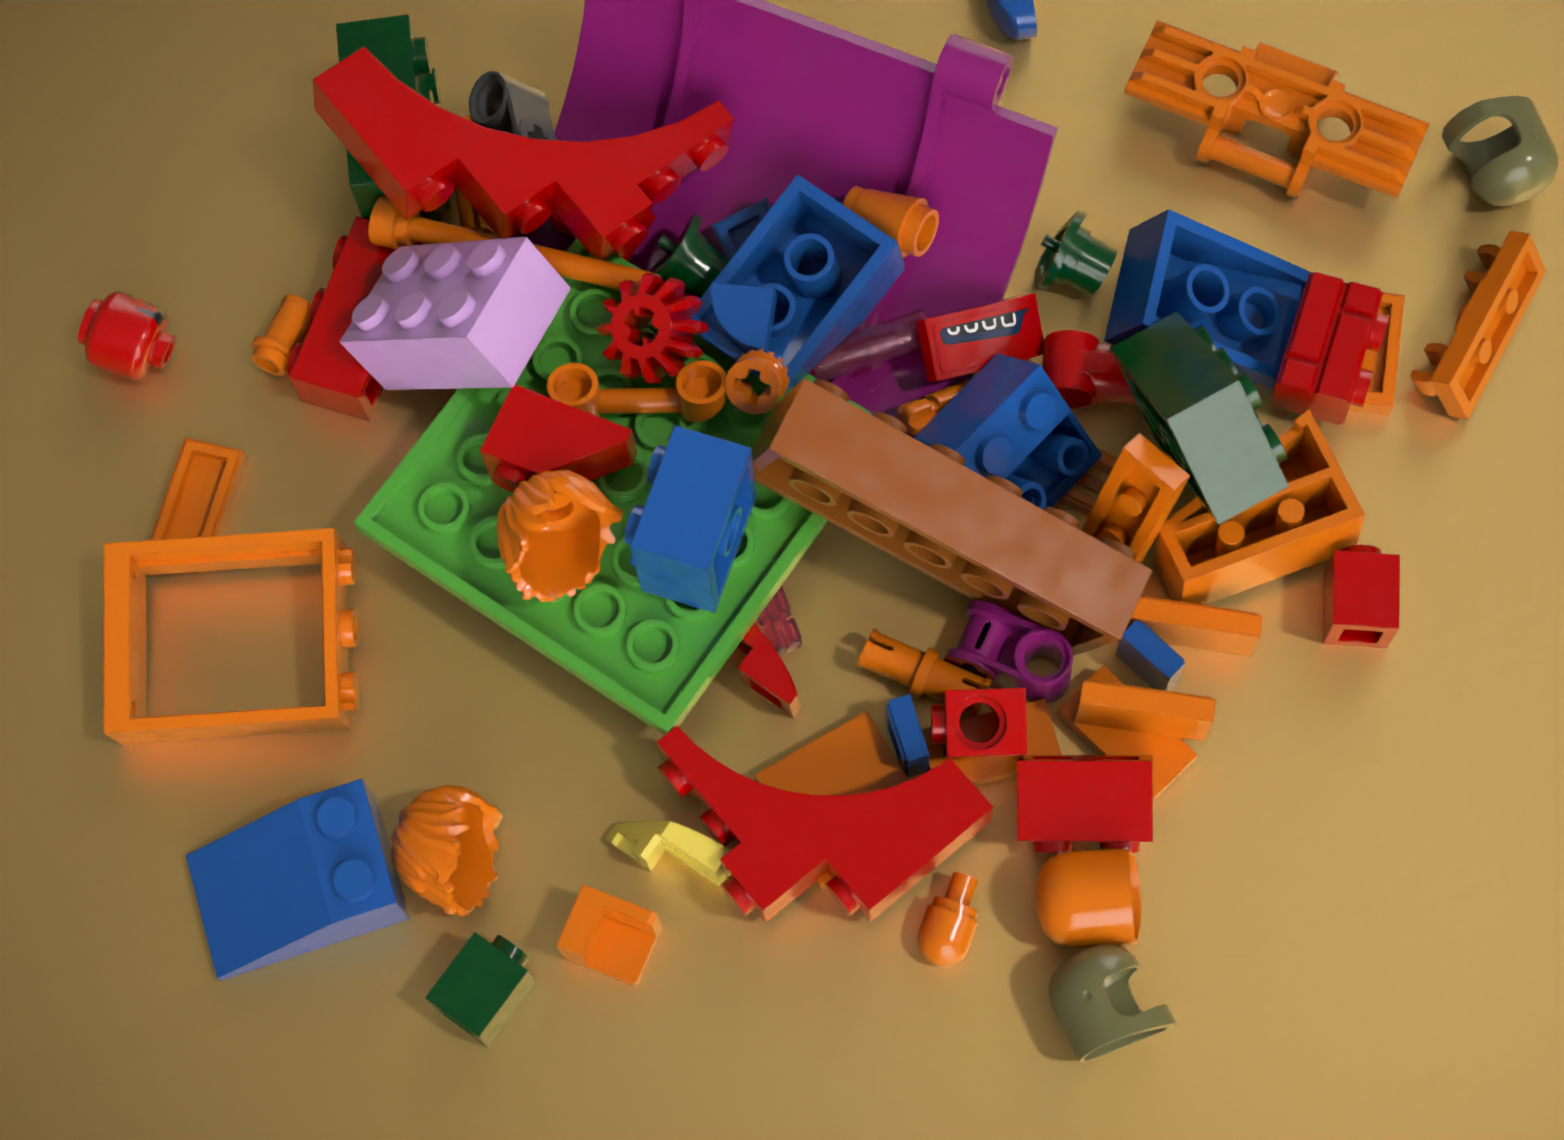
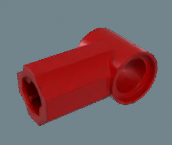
[1042,330,1137,409]

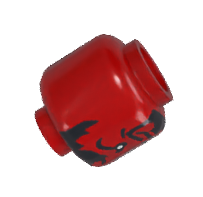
[78,291,176,381]

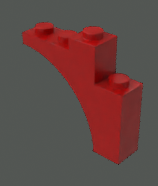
[657,726,993,923]

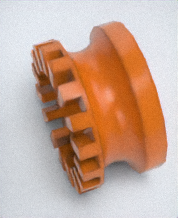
[725,349,790,414]

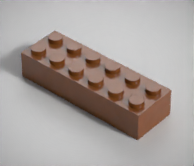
[752,378,1153,655]

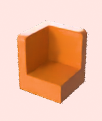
[556,884,662,986]

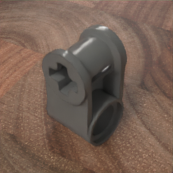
[469,71,557,140]

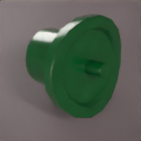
[1034,210,1117,296]
[649,212,729,299]

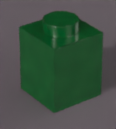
[425,932,536,1047]

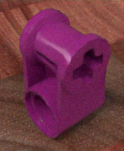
[944,600,1073,703]

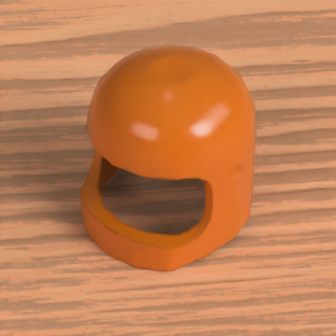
[1035,847,1142,948]

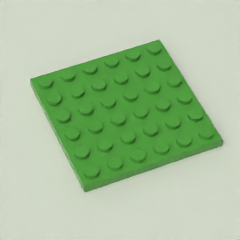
[353,238,871,735]

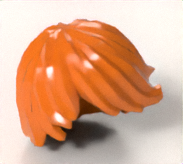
[497,470,623,602]
[391,784,504,917]

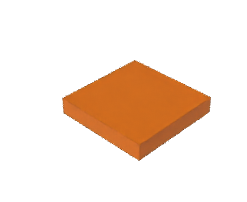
[754,711,909,890]

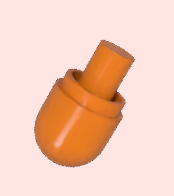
[918,872,978,966]

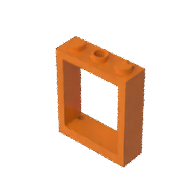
[104,528,360,744]

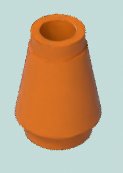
[843,186,939,258]

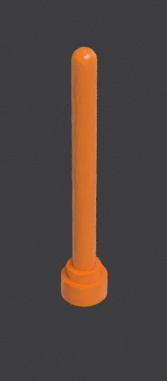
[369,196,652,291]

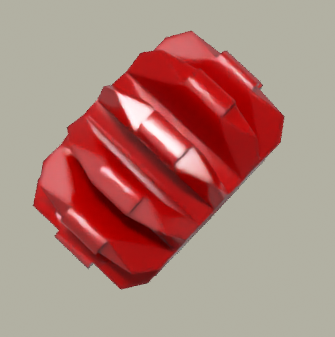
[595,273,710,384]

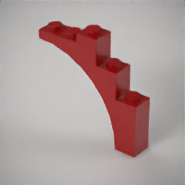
[313,47,735,261]

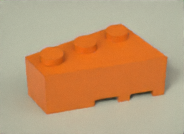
[1153,409,1365,605]

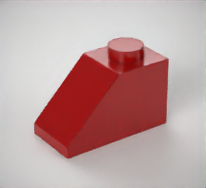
[480,384,637,493]

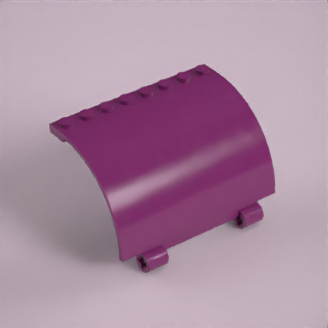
[510,0,1058,438]

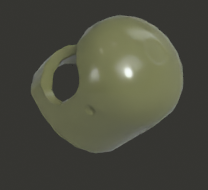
[1442,96,1558,206]
[1048,944,1177,1062]

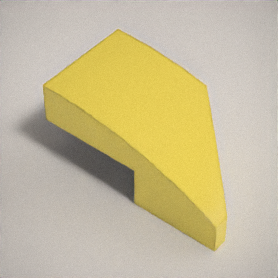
[604,820,731,886]

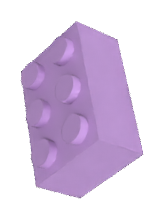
[339,237,571,390]

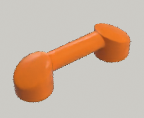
[547,361,728,423]

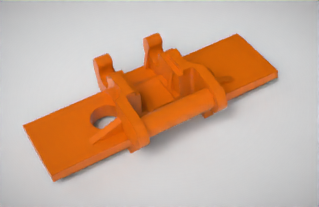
[1124,20,1430,199]

